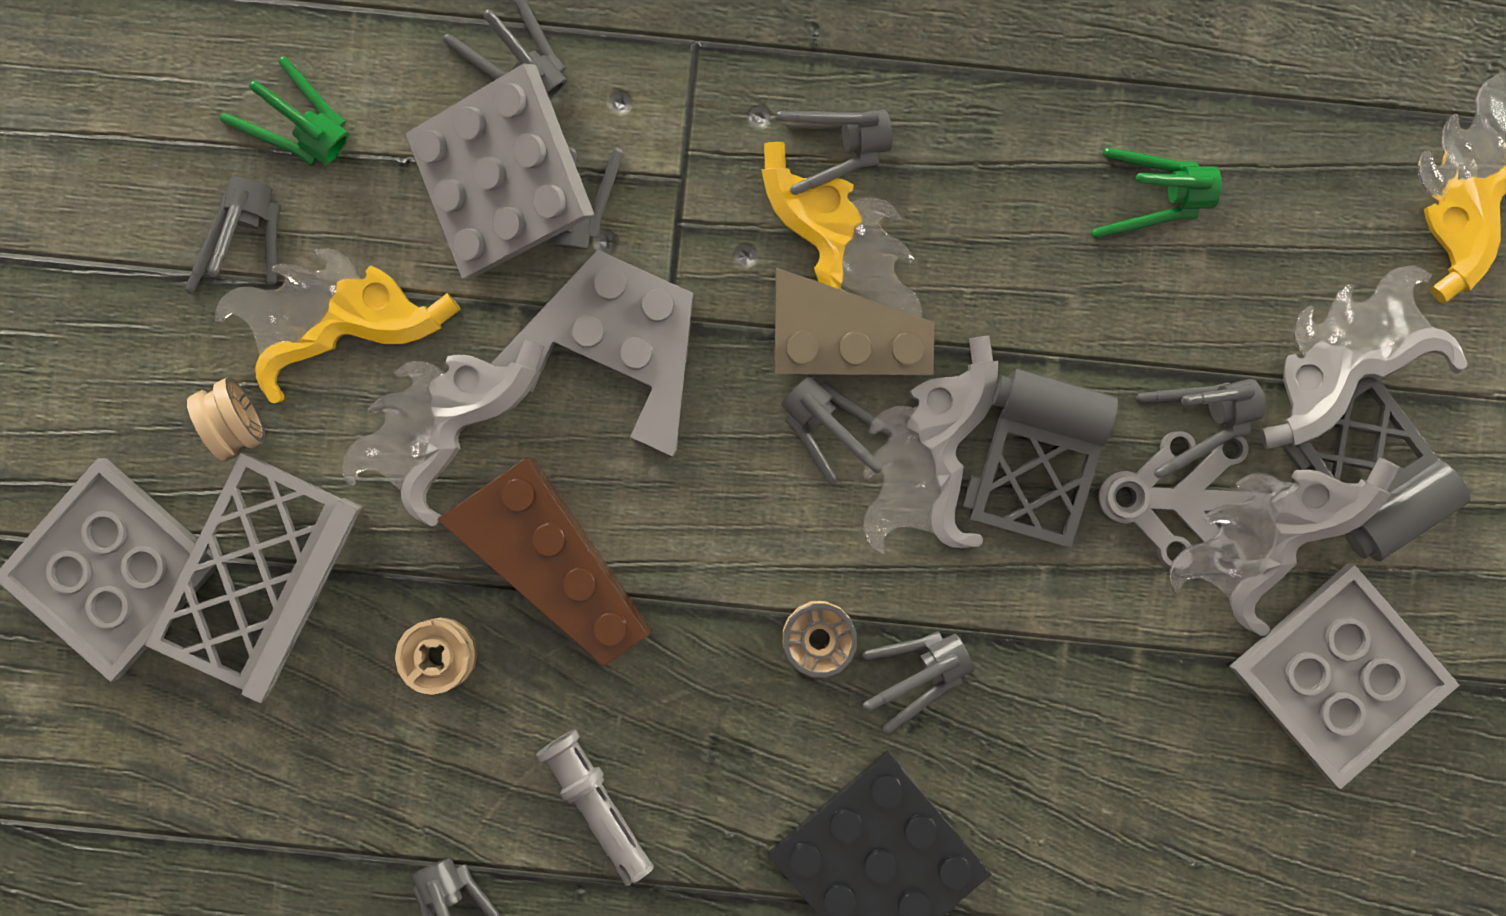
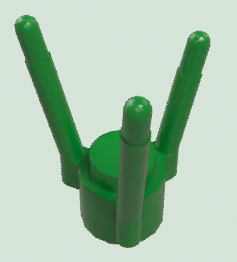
[220,56,350,166]
[1091,148,1222,238]

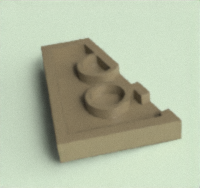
[774,267,935,375]

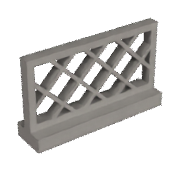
[145,453,363,703]

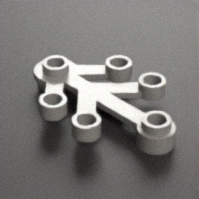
[1098,431,1294,570]

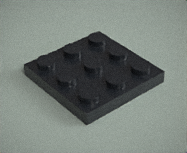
[768,750,992,916]

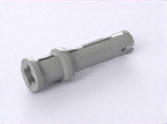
[535,729,654,886]

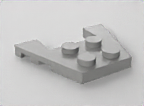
[491,250,694,457]

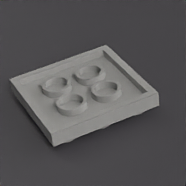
[405,63,595,279]
[0,458,217,682]
[1229,564,1460,790]

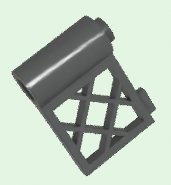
[962,368,1118,548]
[1282,377,1471,562]

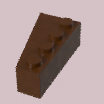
[437,458,652,666]

